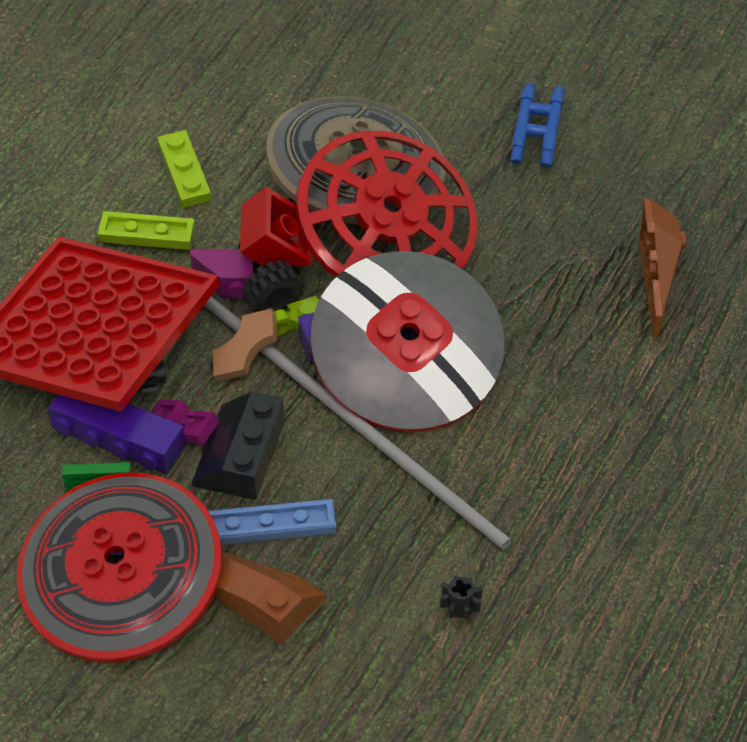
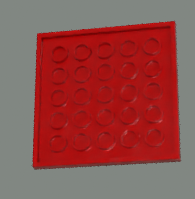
[0,237,220,412]

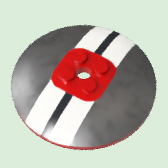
[310,251,505,432]

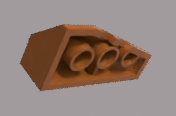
[638,199,686,337]
[214,552,326,645]

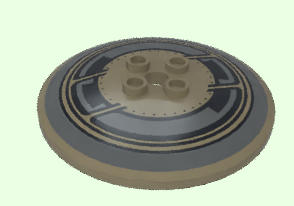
[265,96,446,225]

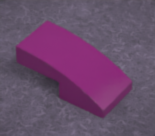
[151,399,220,445]

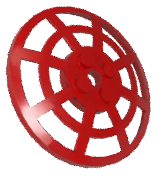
[295,130,477,278]

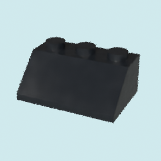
[192,392,284,500]

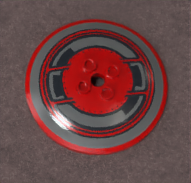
[17,473,223,663]

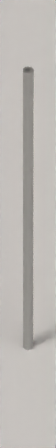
[204,296,511,550]

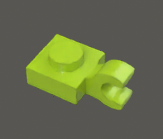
[274,295,319,336]

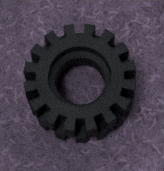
[242,260,305,312]

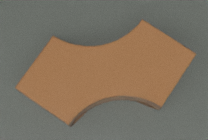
[213,308,277,382]

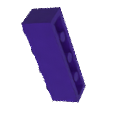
[48,395,186,474]

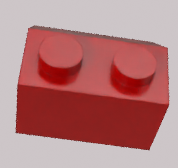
[240,187,313,267]

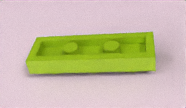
[157,130,212,208]
[98,211,195,250]

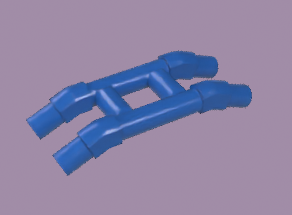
[510,83,565,168]

